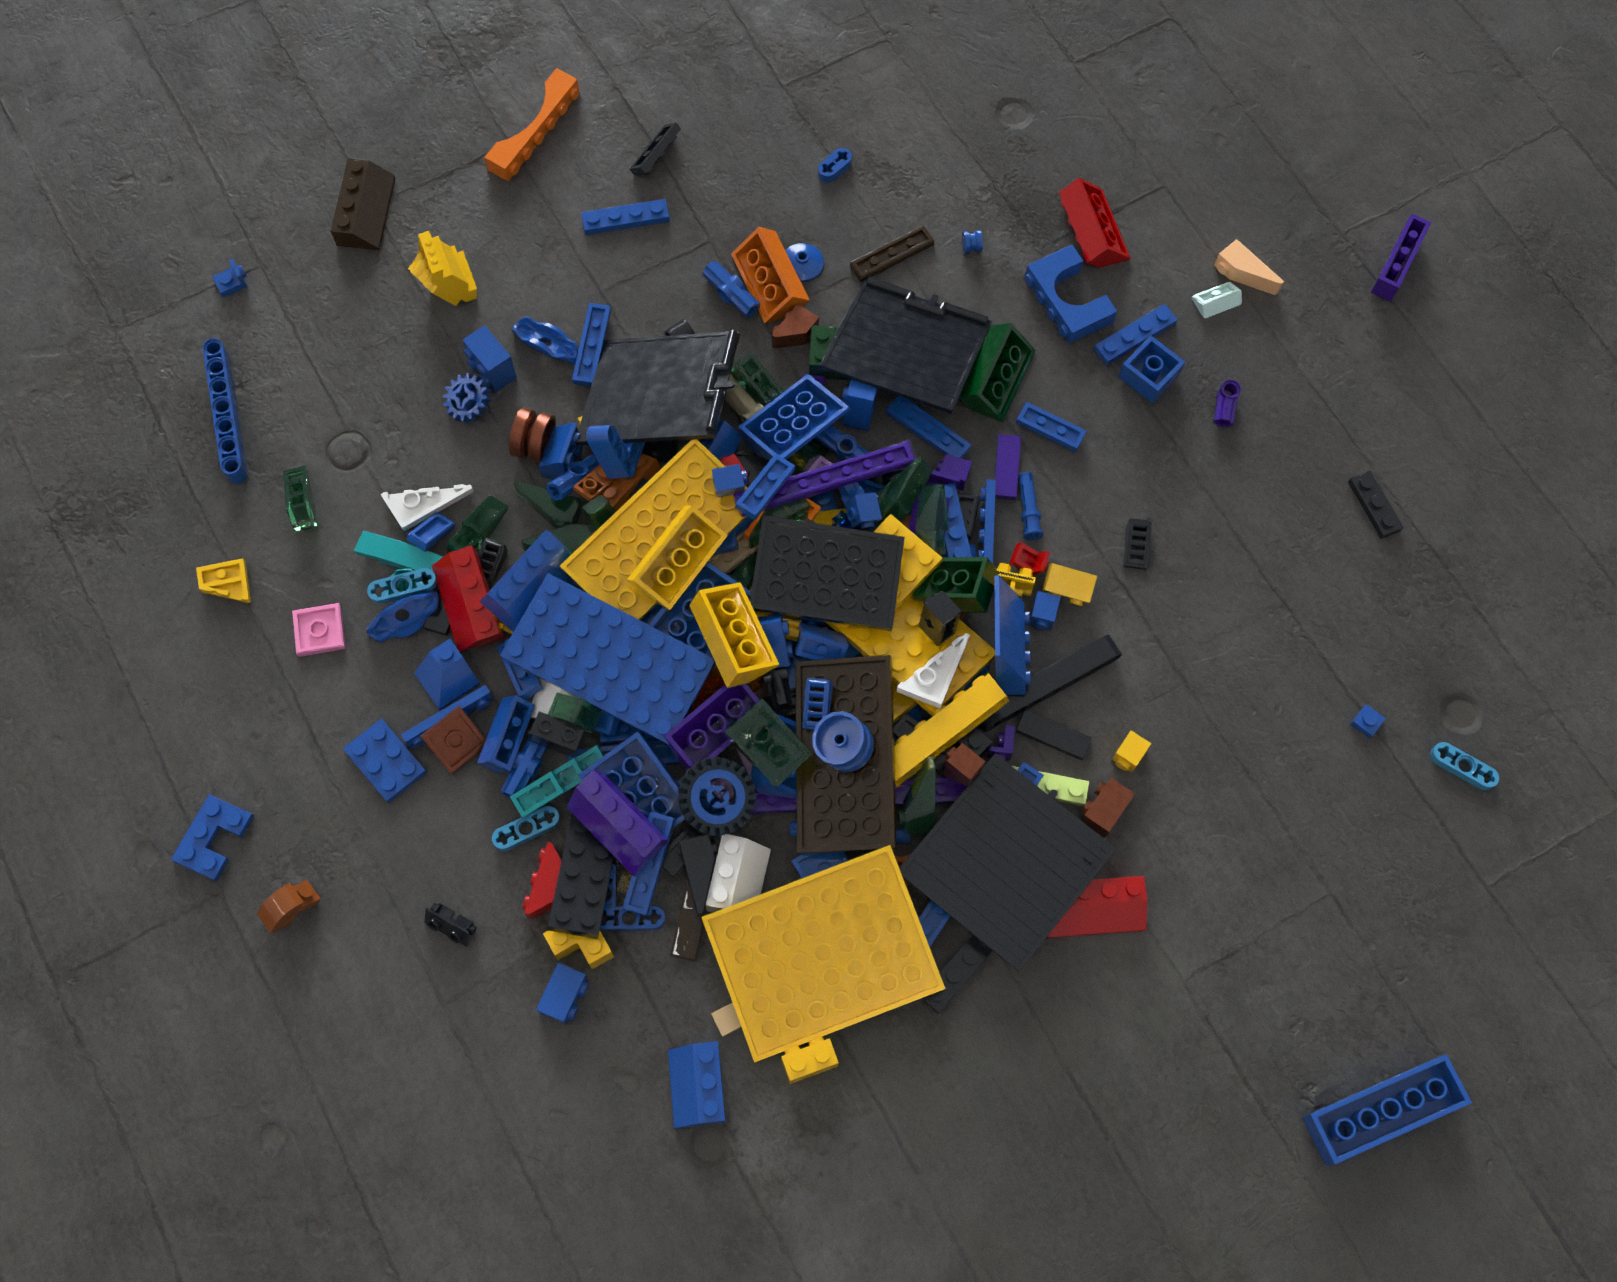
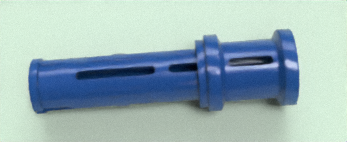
[1018,472,1044,541]

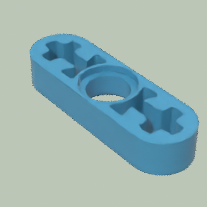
[367,568,437,604]
[1430,742,1499,790]
[492,806,560,852]

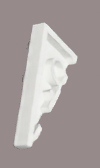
[381,484,474,531]
[896,633,970,708]

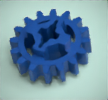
[442,373,492,423]

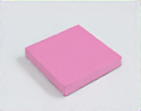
[292,603,346,657]

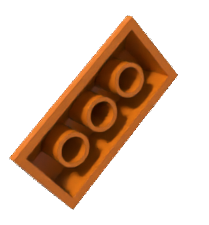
[731,227,810,324]

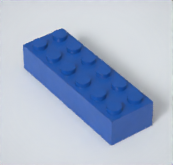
[1302,1054,1472,1166]

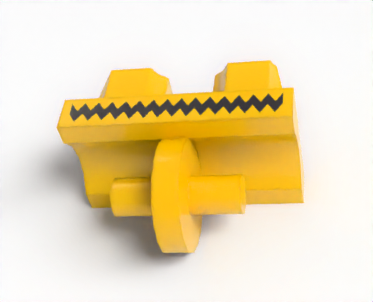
[994,563,1036,597]

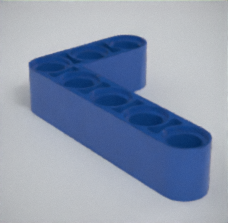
[587,425,645,479]

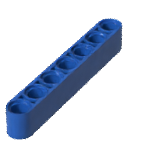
[203,338,247,484]

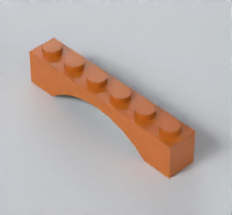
[484,68,580,181]

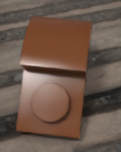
[257,880,321,933]

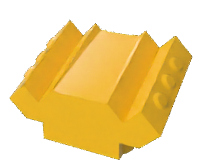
[408,231,477,306]

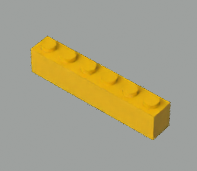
[894,674,1009,789]

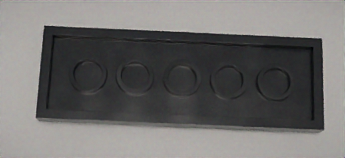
[547,813,613,939]

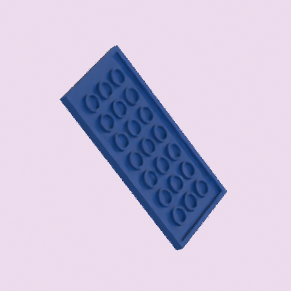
[500,573,716,745]

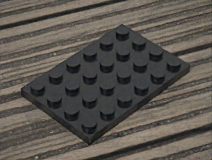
[750,516,905,631]

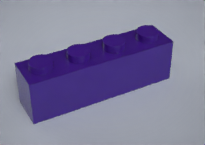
[1371,213,1432,302]

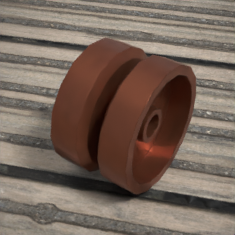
[509,407,556,463]

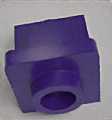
[987,725,1015,761]

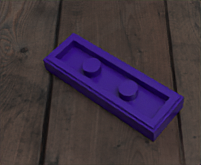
[994,434,1021,500]

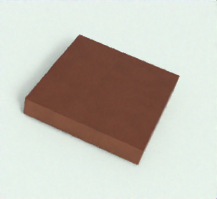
[420,705,486,774]

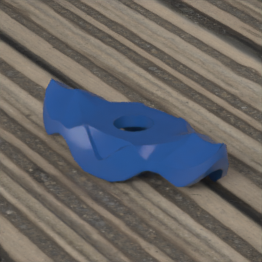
[511,316,578,365]
[366,590,439,642]

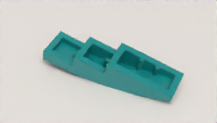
[354,531,443,579]
[510,745,604,818]

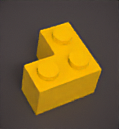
[543,930,614,969]

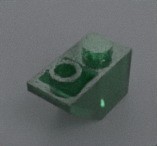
[786,439,828,477]

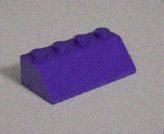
[664,684,768,771]
[567,769,669,877]

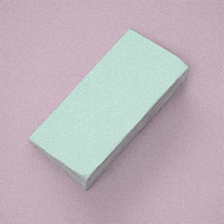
[1192,282,1242,318]

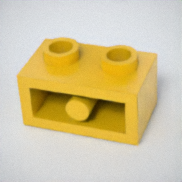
[1042,563,1097,606]
[781,1037,839,1084]

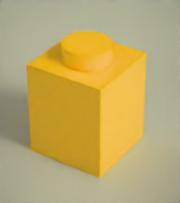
[1112,731,1151,773]

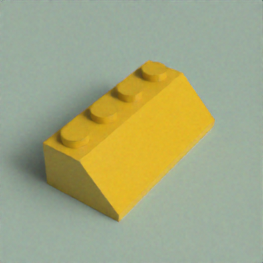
[627,505,728,610]
[689,582,779,688]

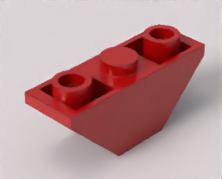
[522,842,561,919]

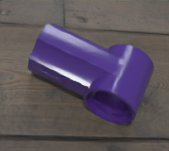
[1213,379,1241,428]

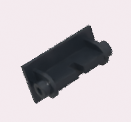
[424,903,477,947]

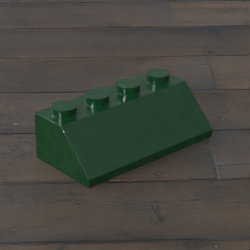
[959,323,1036,422]

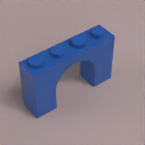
[1024,245,1117,344]

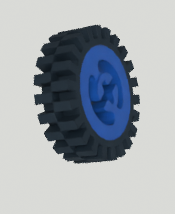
[677,757,756,835]

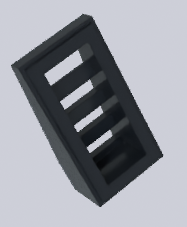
[1123,518,1152,570]
[478,538,508,591]

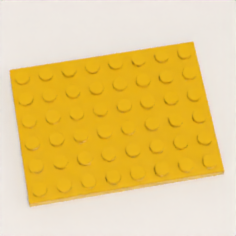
[701,845,945,1063]

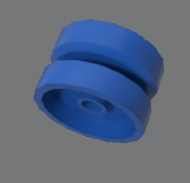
[812,711,874,772]

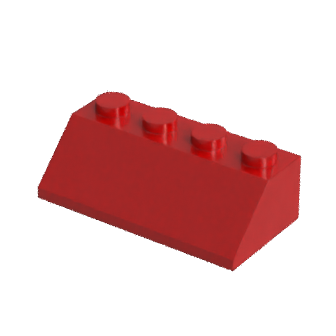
[1059,178,1131,268]
[432,545,504,653]
[1047,876,1147,938]

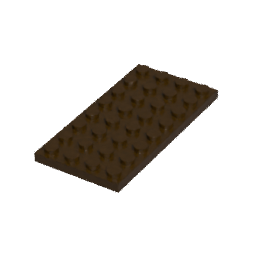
[796,655,897,854]

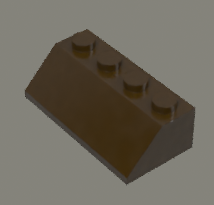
[331,158,395,250]

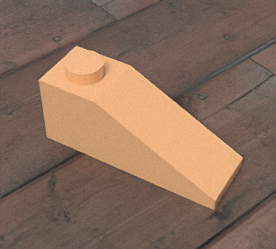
[1214,239,1284,295]

